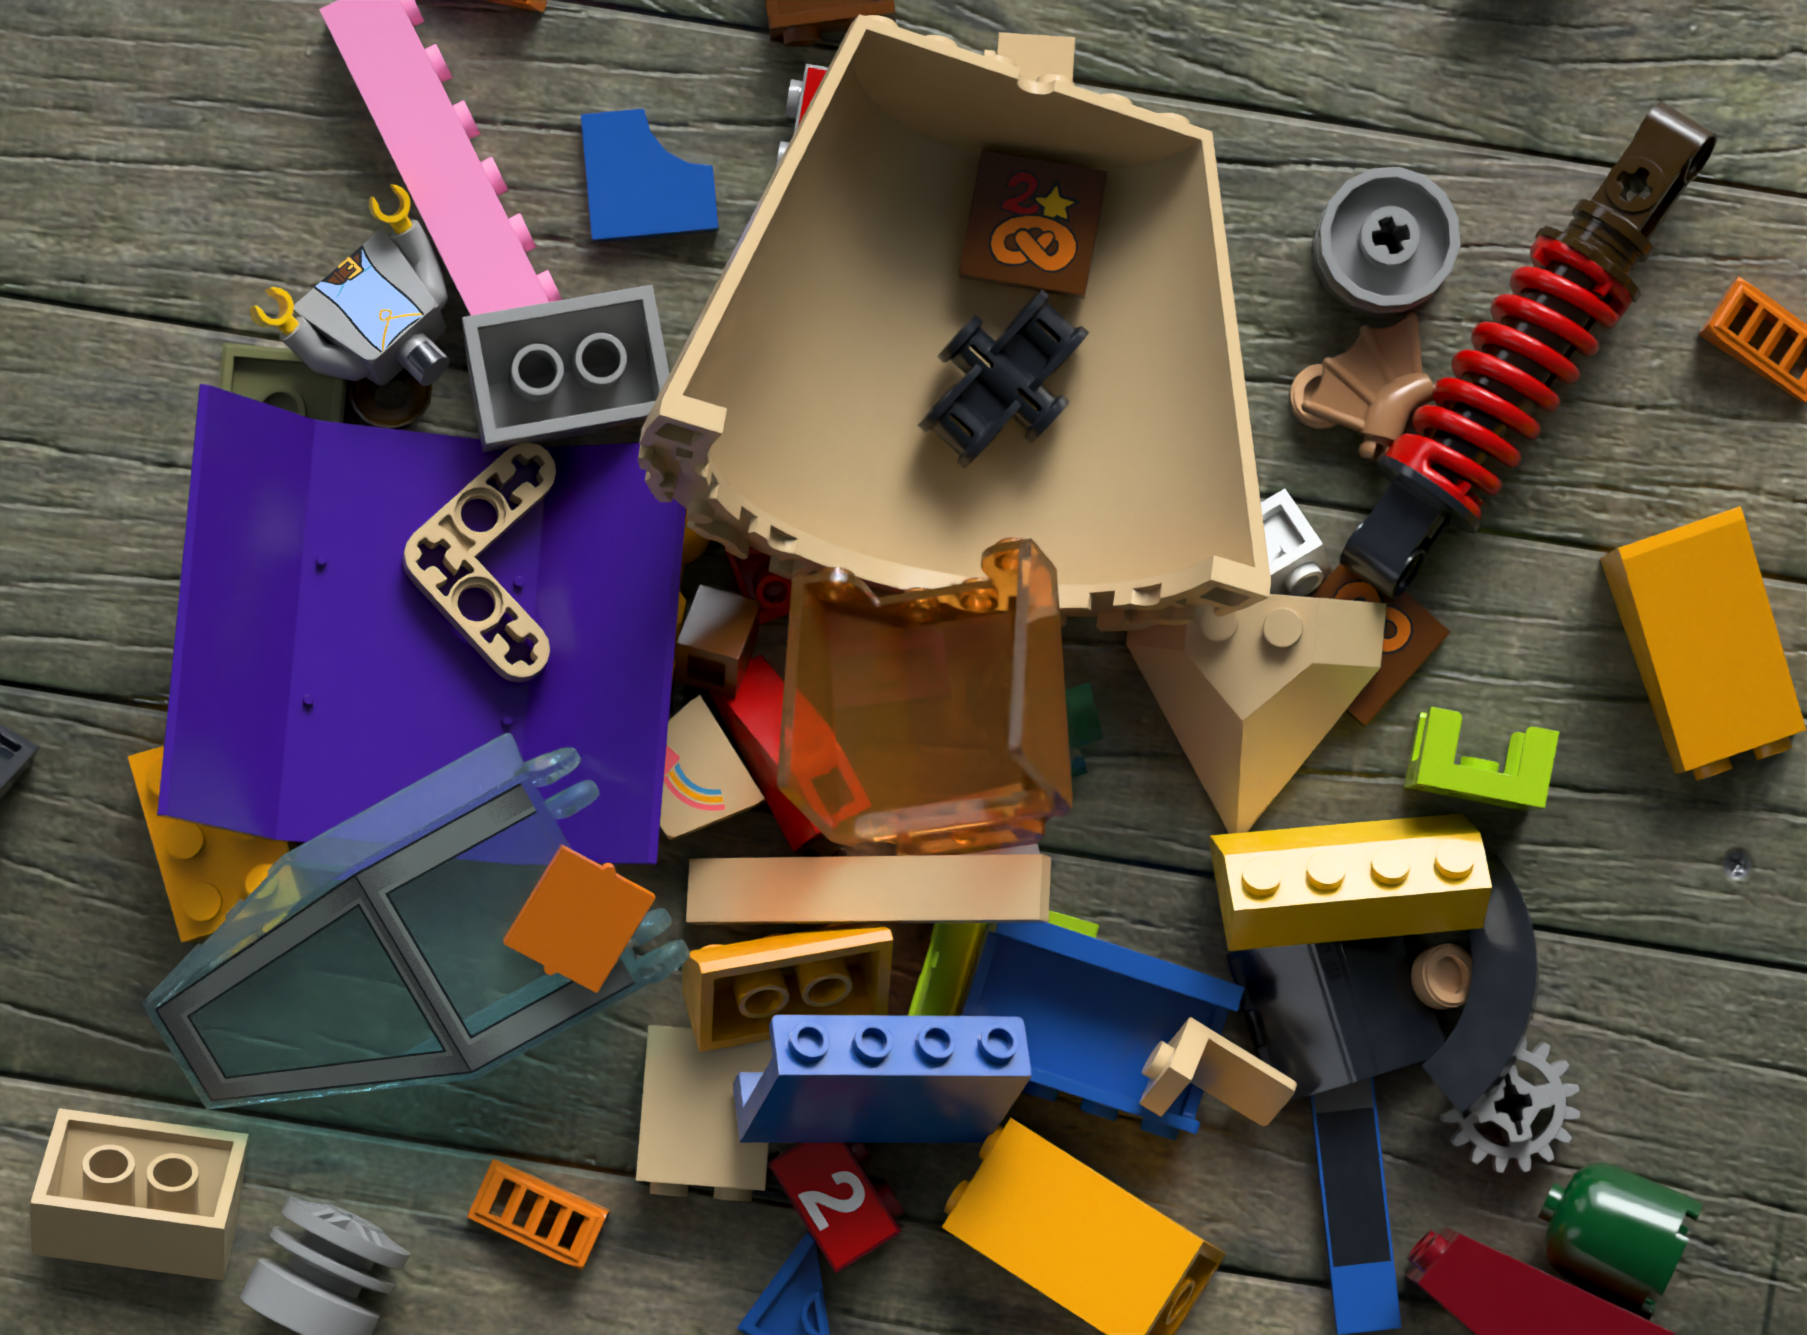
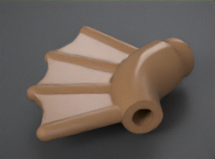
[1301,312,1434,462]

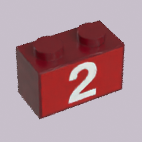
[767,1143,905,1273]

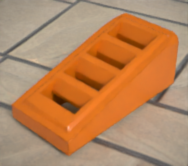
[1698,276,1807,403]
[467,1158,610,1271]

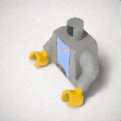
[250,184,450,386]

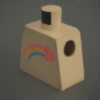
[660,695,766,841]

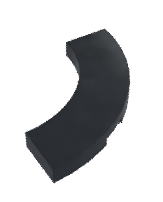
[1422,854,1539,1119]

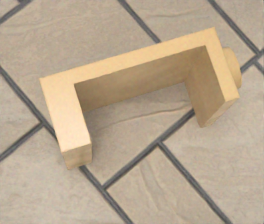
[636,1025,772,1201]

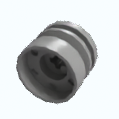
[239,1196,410,1335]

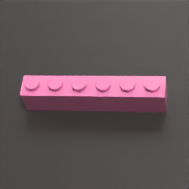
[319,0,563,316]

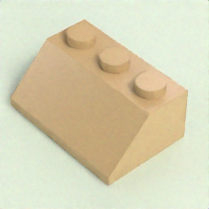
[30,1108,249,1281]

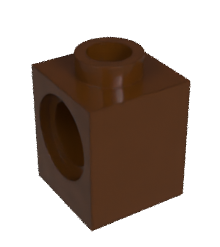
[674,585,761,698]

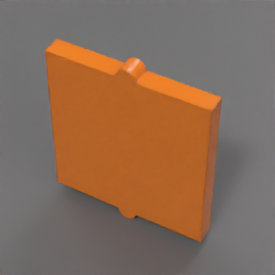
[503,844,656,993]

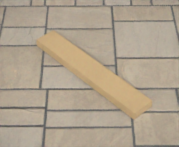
[686,854,1051,925]

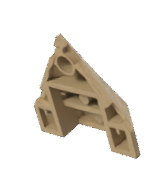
[1126,594,1387,834]

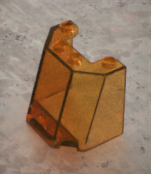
[777,537,1073,856]

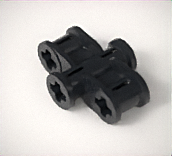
[917,289,1089,469]

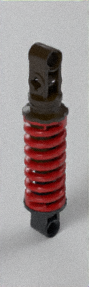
[1339,102,1717,599]

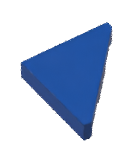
[737,1231,830,1335]

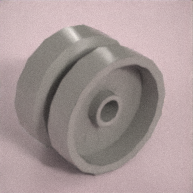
[1313,167,1461,317]

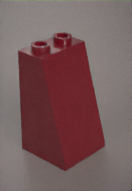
[1405,1227,1676,1335]

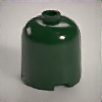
[1537,1162,1703,1320]

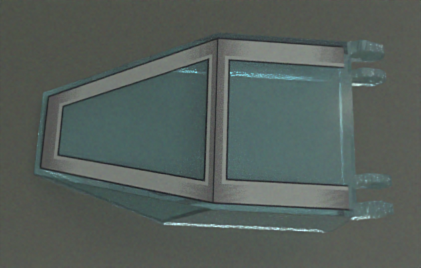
[143,733,690,1110]

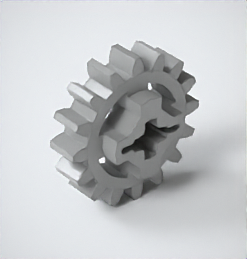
[1439,1035,1580,1173]

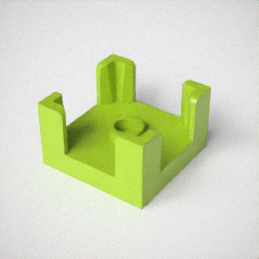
[1404,707,1559,812]

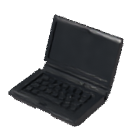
[1226,934,1447,1102]

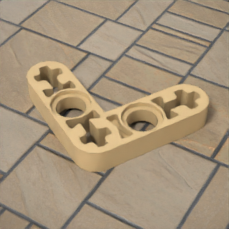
[402,442,556,683]

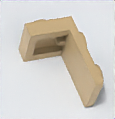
[1139,1017,1297,1126]

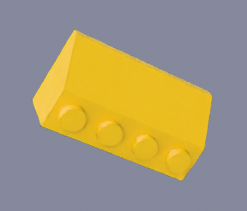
[1209,813,1492,951]

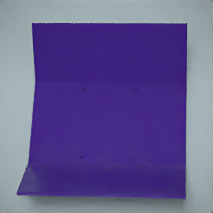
[157,384,686,865]

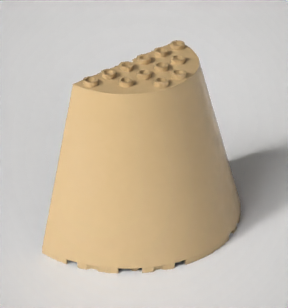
[638,14,1271,632]

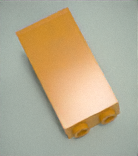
[1600,506,1806,781]
[942,1118,1226,1335]

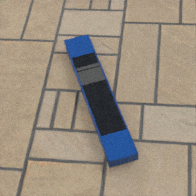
[1309,1077,1402,1335]

